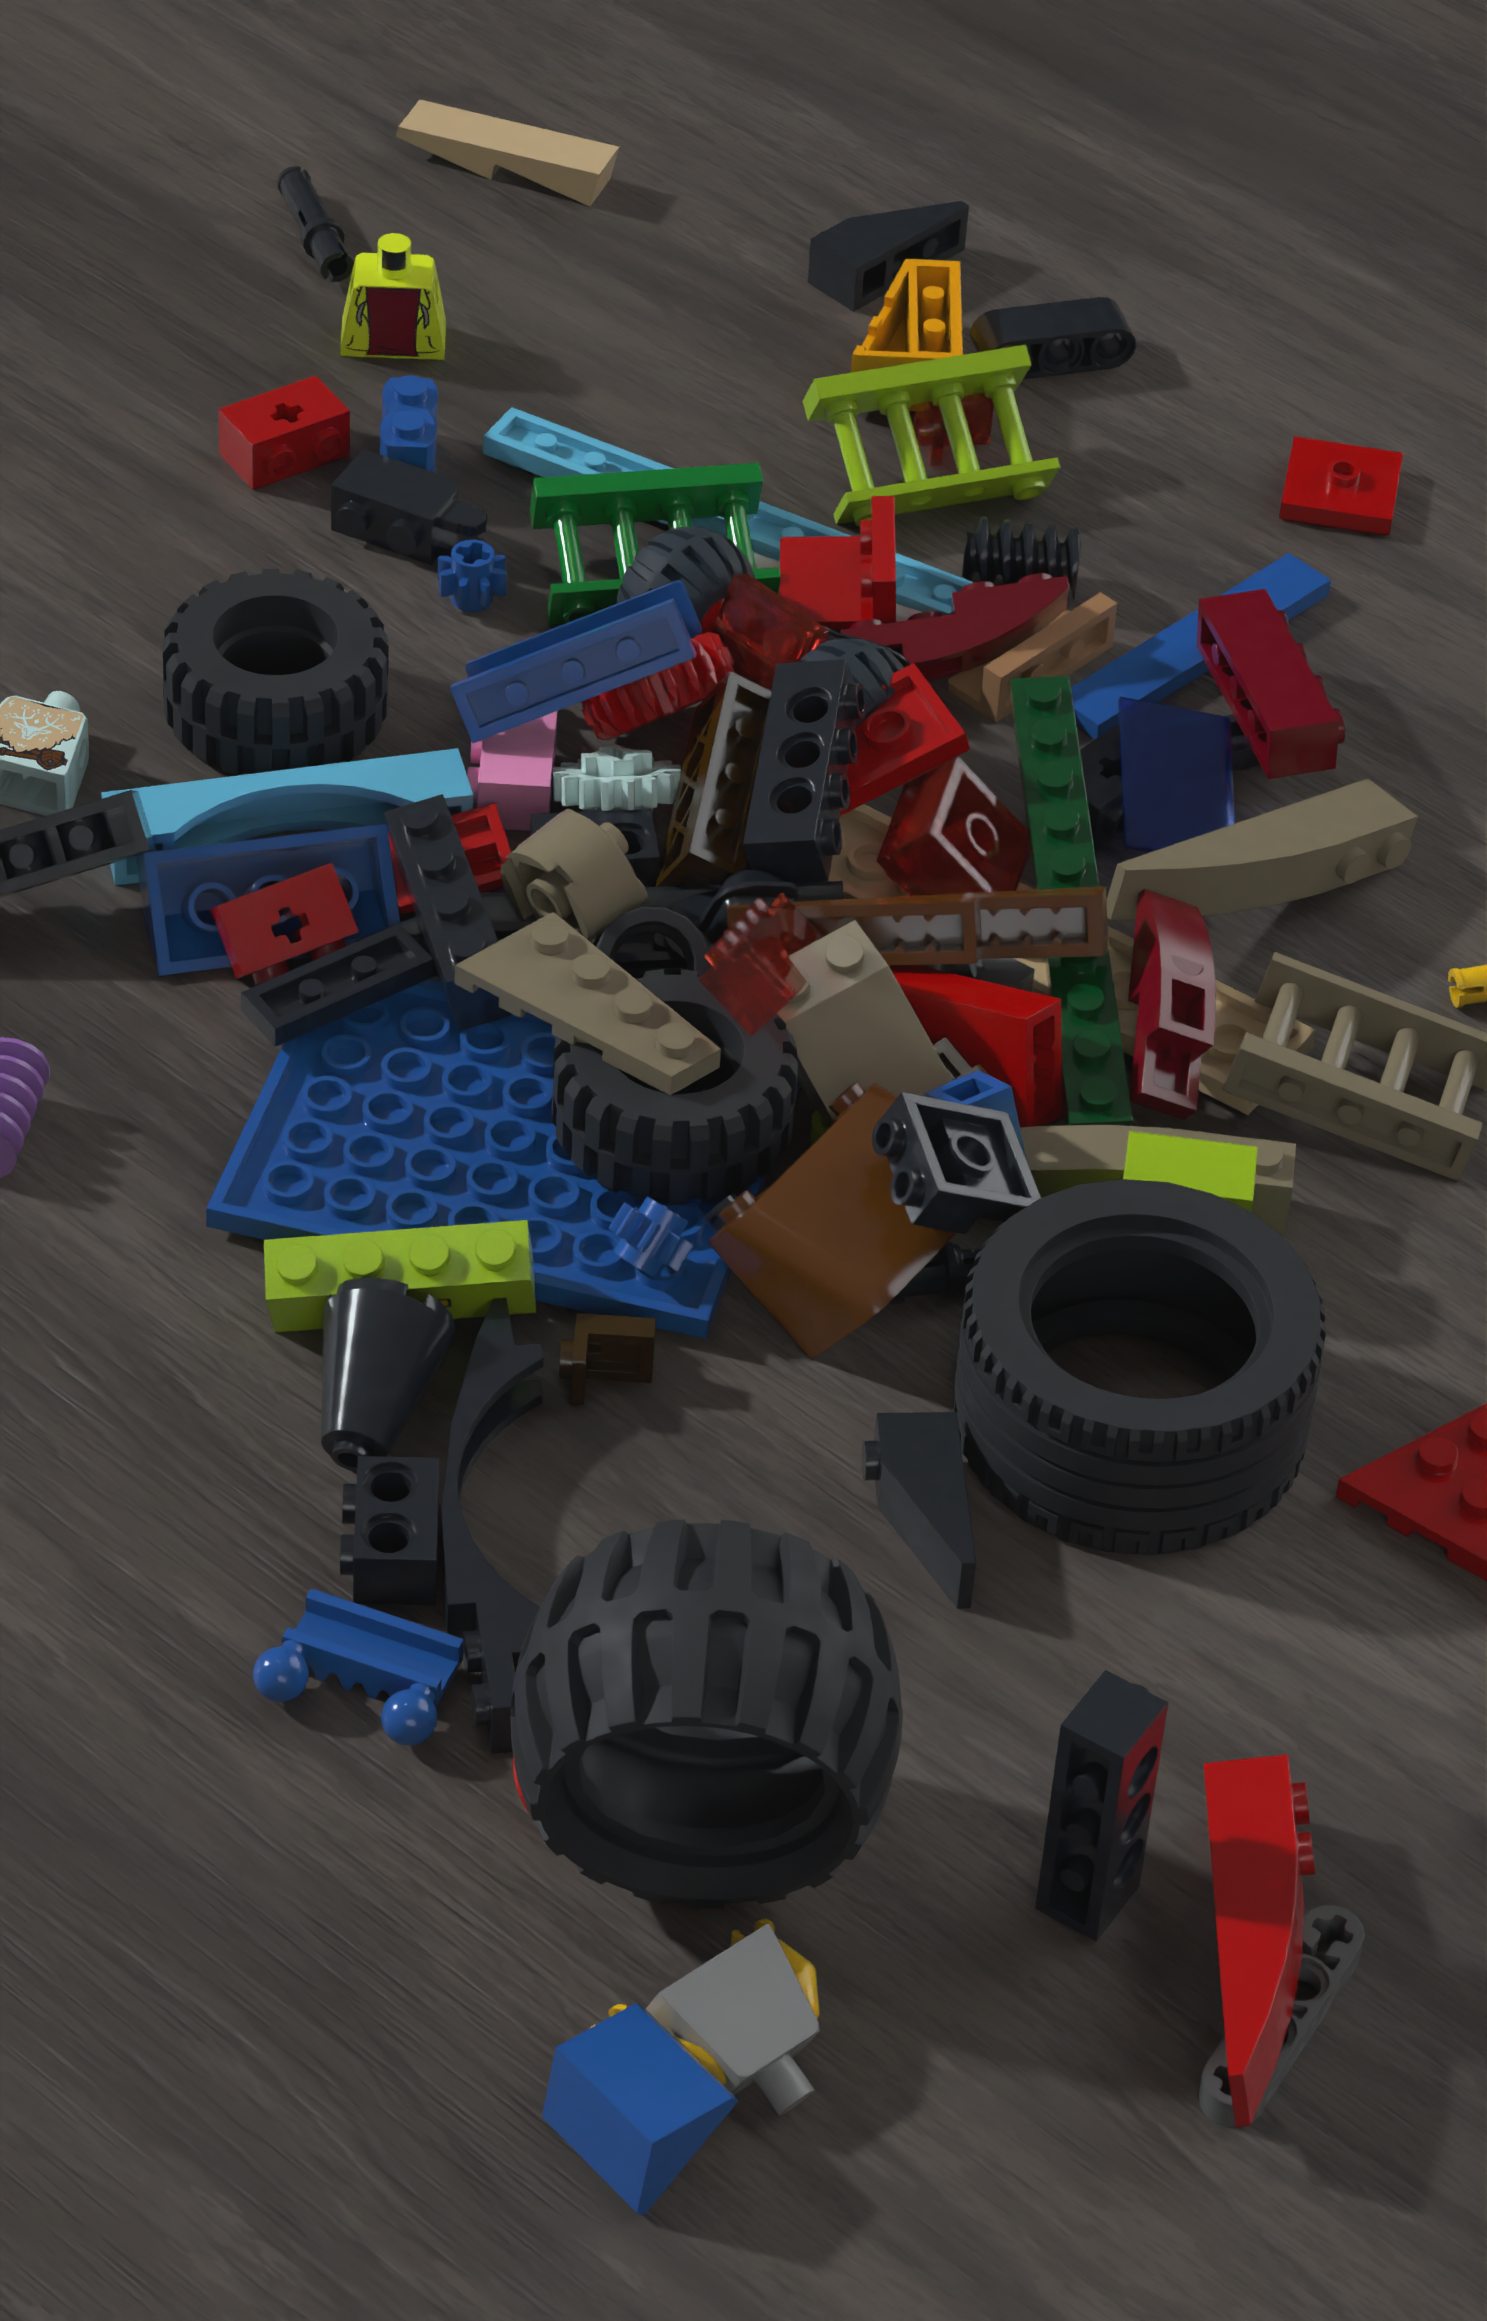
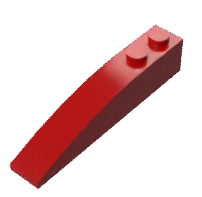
[1203,1754,1315,2127]

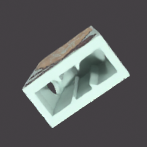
[0,691,89,816]

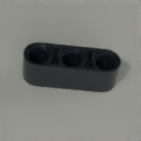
[970,297,1136,379]

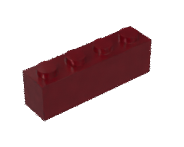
[1196,589,1345,779]

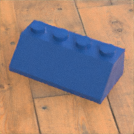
[136,824,400,976]

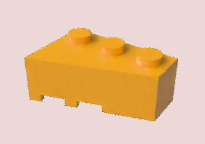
[851,259,963,414]

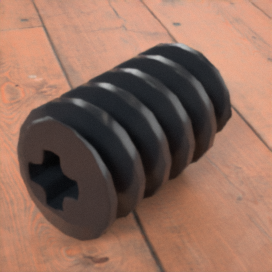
[962,516,1082,601]

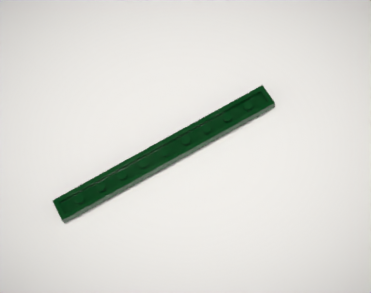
[1010,676,1133,1126]

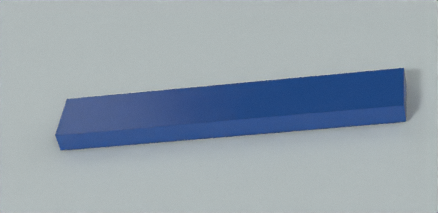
[1071,553,1331,739]

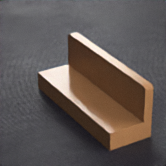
[947,592,1118,723]

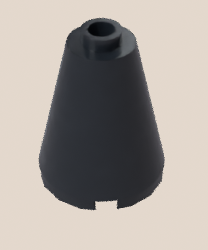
[321,1277,456,1471]

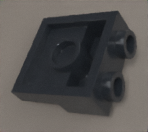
[872,1092,1041,1234]

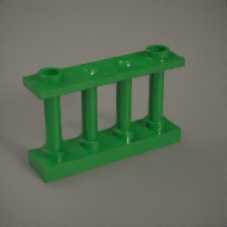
[530,462,781,625]

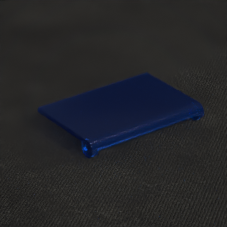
[1118,697,1236,852]

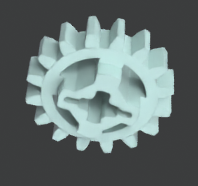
[552,746,681,812]

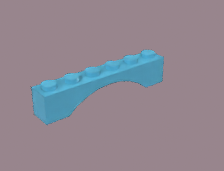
[101,748,473,886]

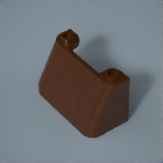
[707,1081,956,1360]

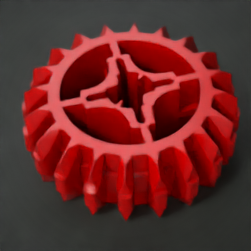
[581,632,735,741]

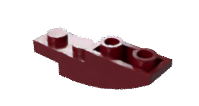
[840,573,1069,682]
[1128,889,1216,1120]

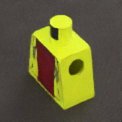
[340,233,446,360]

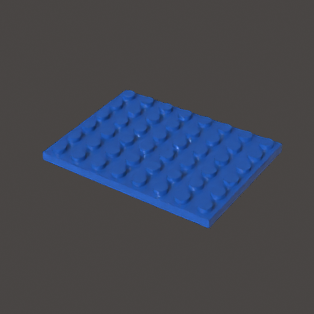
[206,980,800,1339]

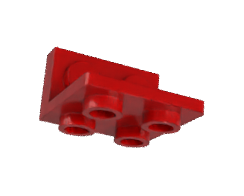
[780,496,896,629]

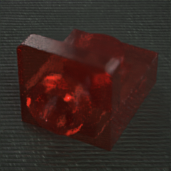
[914,393,994,466]

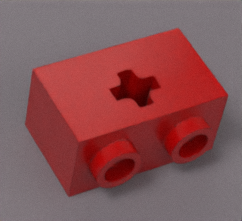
[218,375,350,490]
[209,863,359,985]

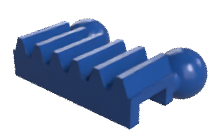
[253,1588,464,1746]

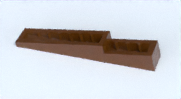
[727,886,1108,969]

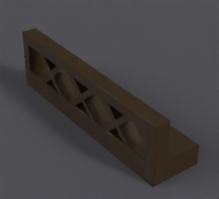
[655,671,771,887]

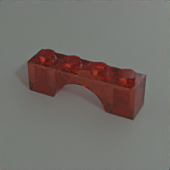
[698,892,824,1036]

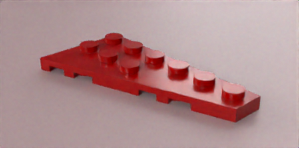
[1335,1403,1487,1581]

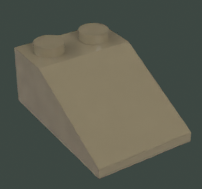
[747,920,952,1128]

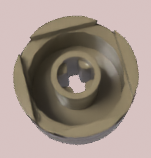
[501,809,648,945]

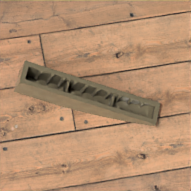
[1107,778,1418,920]
[1020,1125,1296,1238]

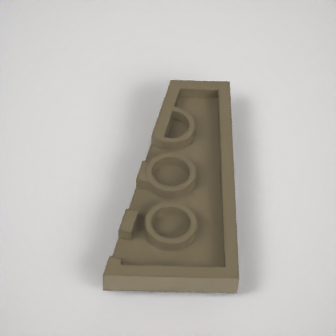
[455,912,721,1096]

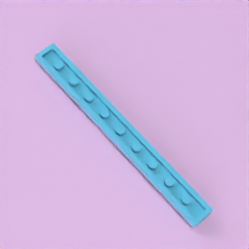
[483,407,974,616]

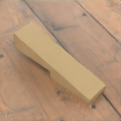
[396,99,619,207]

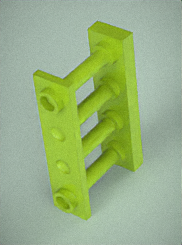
[803,345,1061,526]

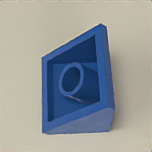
[542,2003,739,2216]

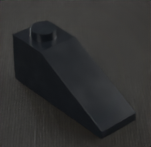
[808,201,969,312]
[862,1412,976,1608]

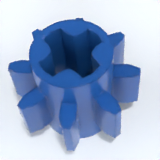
[438,540,507,612]
[608,1196,693,1277]

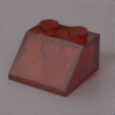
[876,756,1030,896]

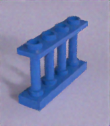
[450,580,702,743]

